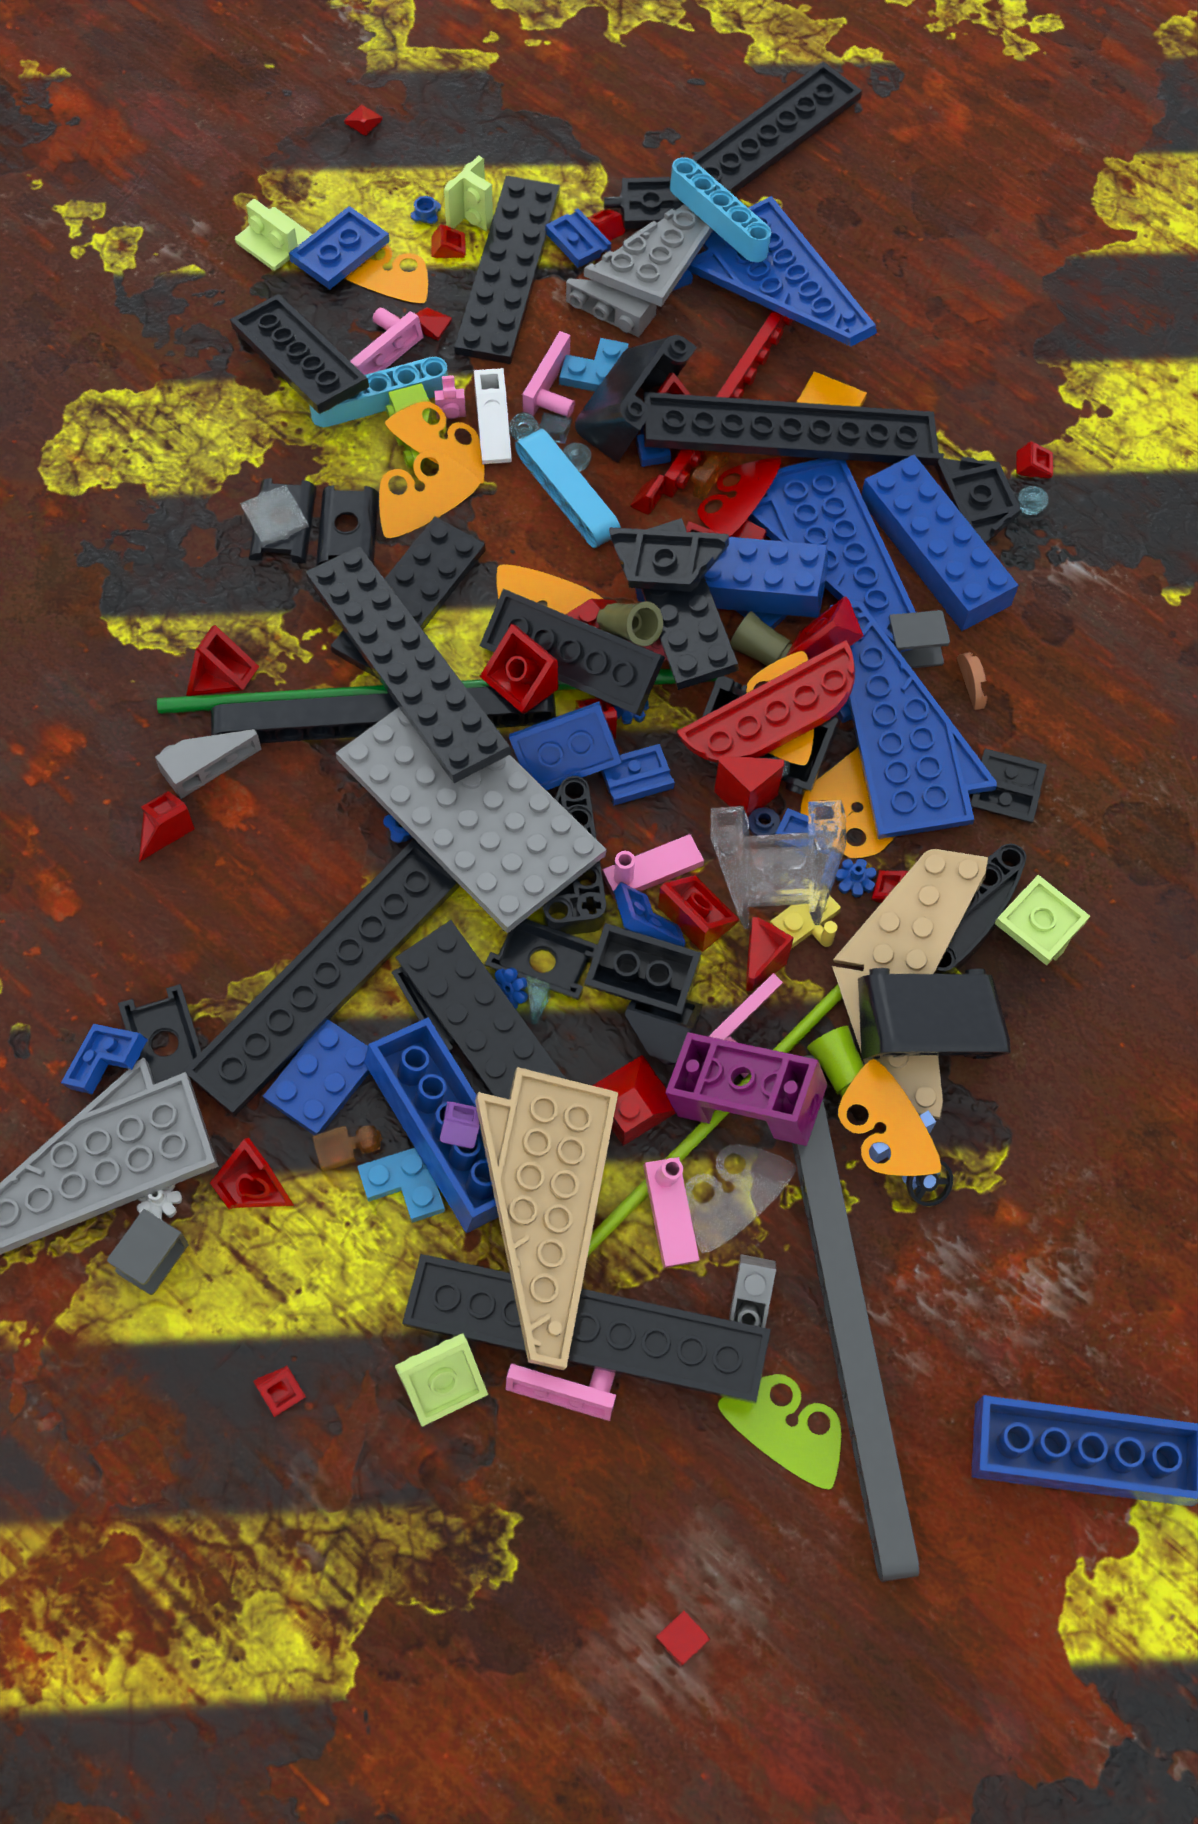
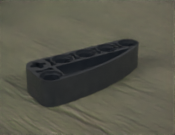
[542,776,606,935]
[934,843,1026,974]

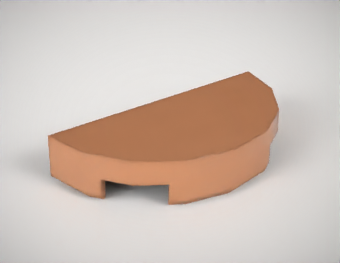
[957,652,987,710]

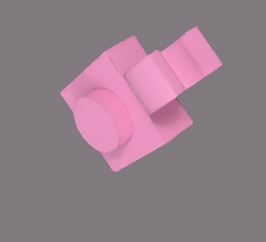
[434,375,466,419]

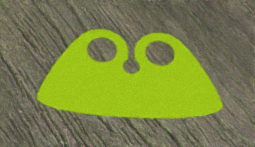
[718,1374,841,1489]

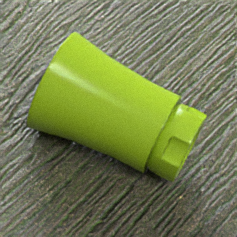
[807,1026,864,1098]

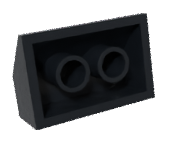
[584,923,701,1016]

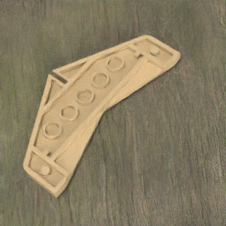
[832,849,988,1119]

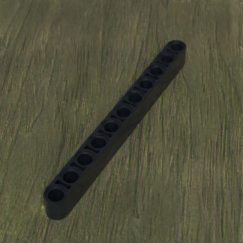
[211,687,556,743]

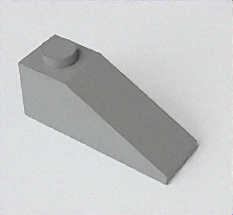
[155,729,261,799]

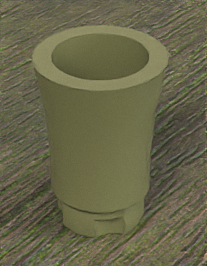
[597,601,663,646]
[730,611,792,666]

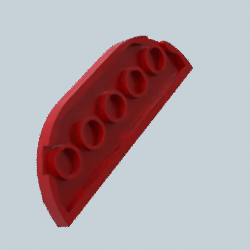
[677,640,855,763]

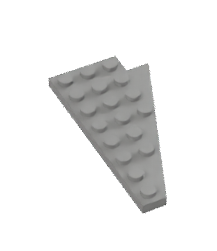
[0,1058,219,1255]

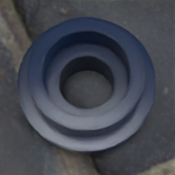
[748,808,780,839]

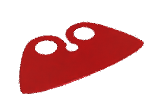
[698,457,781,537]

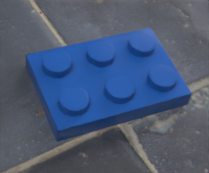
[289,206,390,289]
[509,701,622,790]
[263,1020,370,1138]

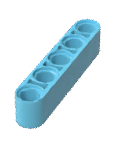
[670,158,772,262]
[309,357,448,427]
[515,428,621,548]

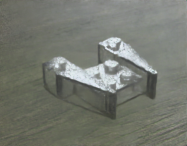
[711,800,846,929]

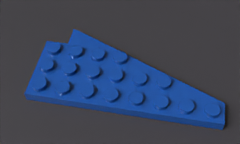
[688,196,877,347]
[748,458,916,653]
[830,601,997,839]

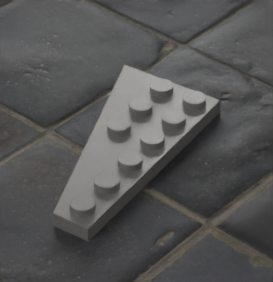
[584,204,713,307]

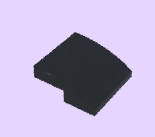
[971,748,1047,823]

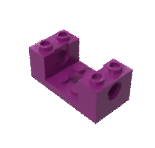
[665,1032,827,1146]

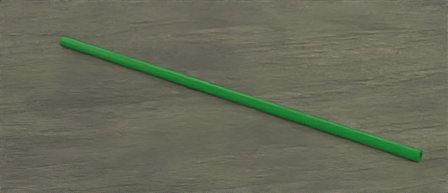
[157,668,717,714]

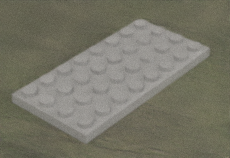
[336,707,606,933]

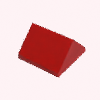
[786,596,864,660]
[479,624,558,713]
[714,755,784,822]
[658,875,740,952]

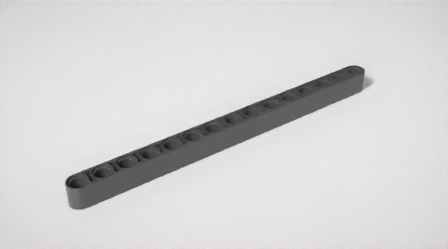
[792,1055,920,1582]

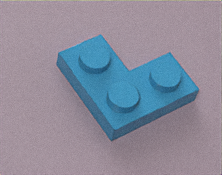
[559,338,629,392]
[357,1148,445,1223]

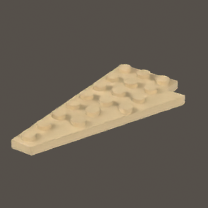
[475,1067,618,1370]

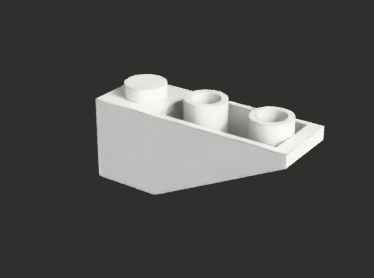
[474,368,512,464]

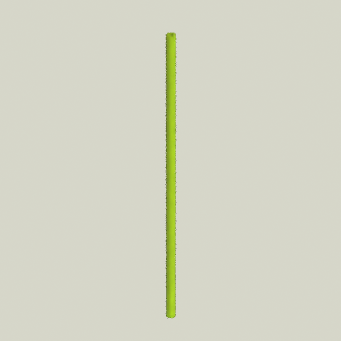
[587,984,843,1257]

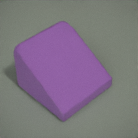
[440,1101,480,1148]

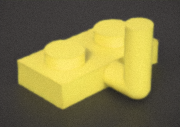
[770,884,841,949]

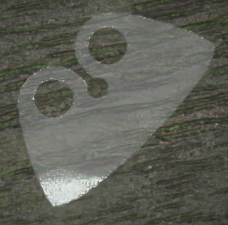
[685,1144,796,1253]

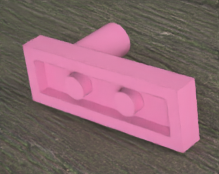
[350,308,423,375]
[522,331,575,418]
[602,834,704,902]
[708,973,783,1078]
[643,1157,700,1268]
[506,1364,616,1421]

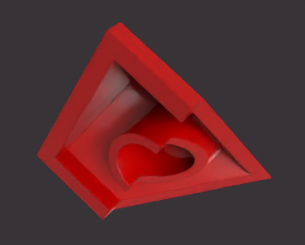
[210,1138,294,1209]

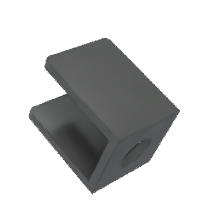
[889,610,950,668]
[107,1209,189,1295]

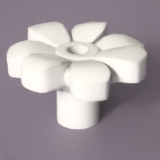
[137,1184,182,1220]

